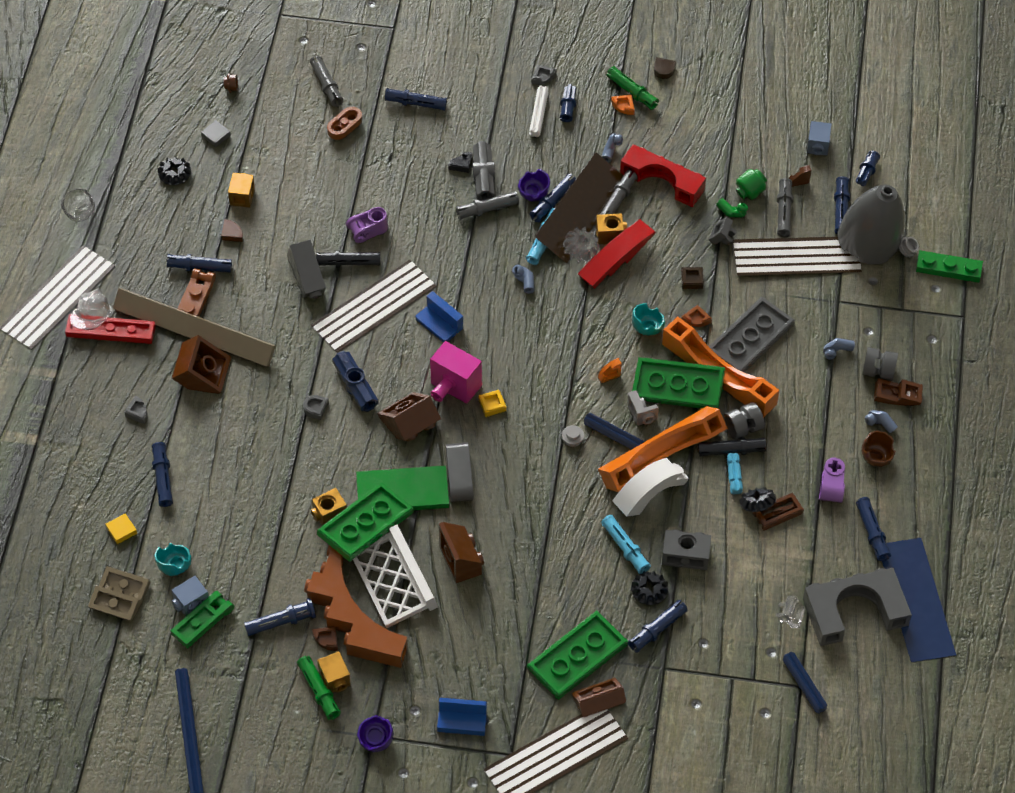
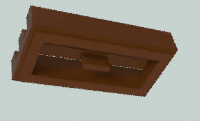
[753,492,804,531]

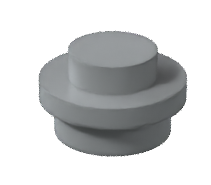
[899,237,919,258]
[562,425,584,447]

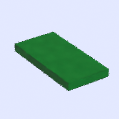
[632,357,726,409]
[356,465,449,510]
[317,482,414,562]
[527,610,628,700]

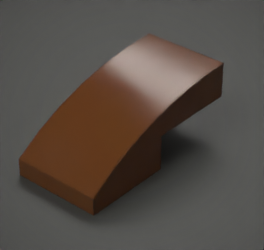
[874,378,923,406]

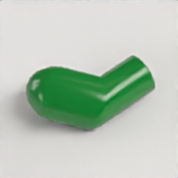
[716,198,748,218]

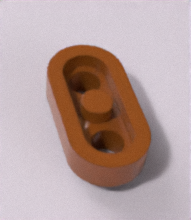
[327,107,362,140]

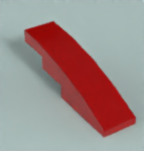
[578,219,656,289]

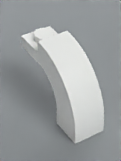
[613,458,689,517]

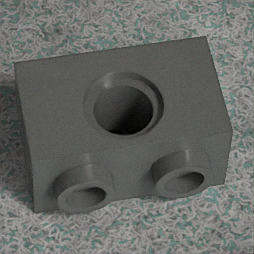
[662,529,711,570]

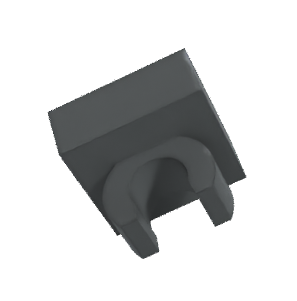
[709,216,737,245]

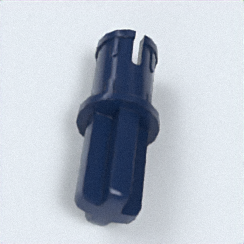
[560,84,577,122]
[856,150,880,186]

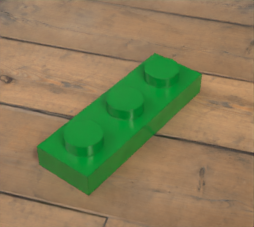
[916,250,983,283]

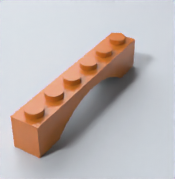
[662,316,779,418]
[598,406,728,492]

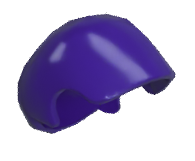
[518,169,550,202]
[357,715,394,752]

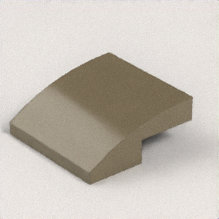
[88,566,151,621]

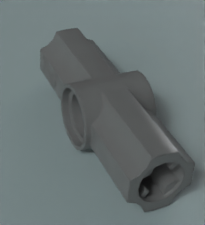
[473,141,495,201]

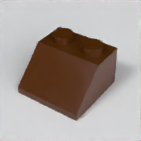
[171,335,231,394]
[377,392,441,441]
[439,522,484,583]

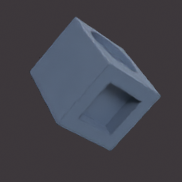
[807,121,832,156]
[171,576,209,616]

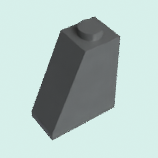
[287,240,326,299]

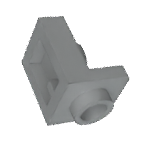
[627,391,659,426]

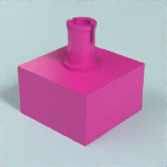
[430,341,482,404]

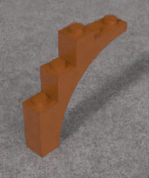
[304,545,408,668]

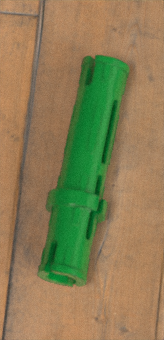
[606,66,659,110]
[297,656,341,720]

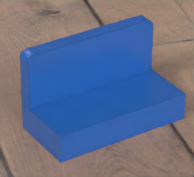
[416,291,463,342]
[437,698,487,736]

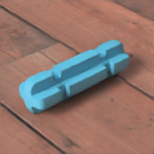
[727,453,743,494]

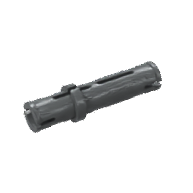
[310,56,344,107]
[599,170,637,215]
[777,178,794,237]
[456,191,519,220]

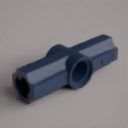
[332,350,379,412]

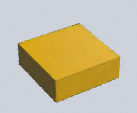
[478,390,507,417]
[105,513,137,544]

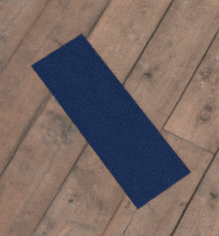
[882,538,956,662]

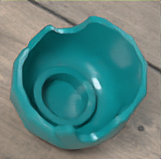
[632,303,665,336]
[154,543,192,576]

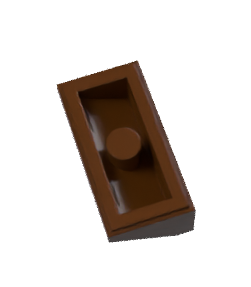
[572,678,626,717]

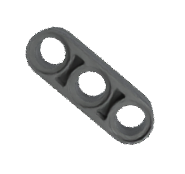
[446,442,473,502]

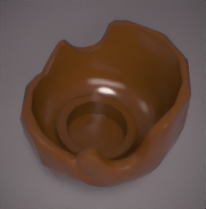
[861,431,896,467]

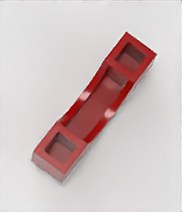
[620,144,706,207]

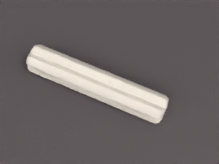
[529,86,549,137]

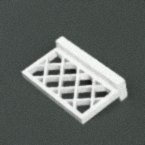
[353,525,438,628]

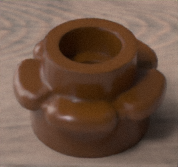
[224,73,238,93]

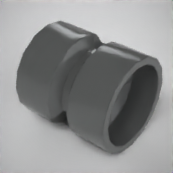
[862,347,898,381]
[723,402,765,440]

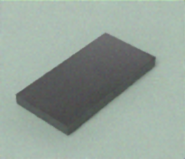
[709,297,795,372]

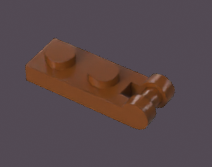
[177,268,216,317]

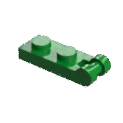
[170,591,235,649]

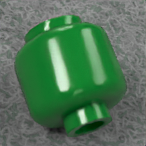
[736,169,767,200]

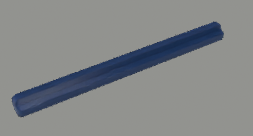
[175,668,204,793]

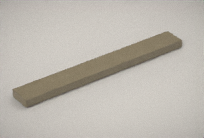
[112,288,276,367]

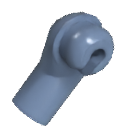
[601,133,623,163]
[512,265,534,294]
[823,338,855,359]
[865,410,898,434]

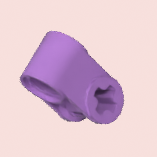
[346,207,388,243]
[819,458,845,503]

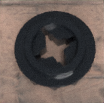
[157,156,191,185]
[739,487,776,512]
[631,570,668,605]

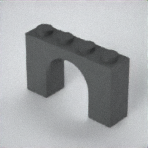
[803,568,912,646]

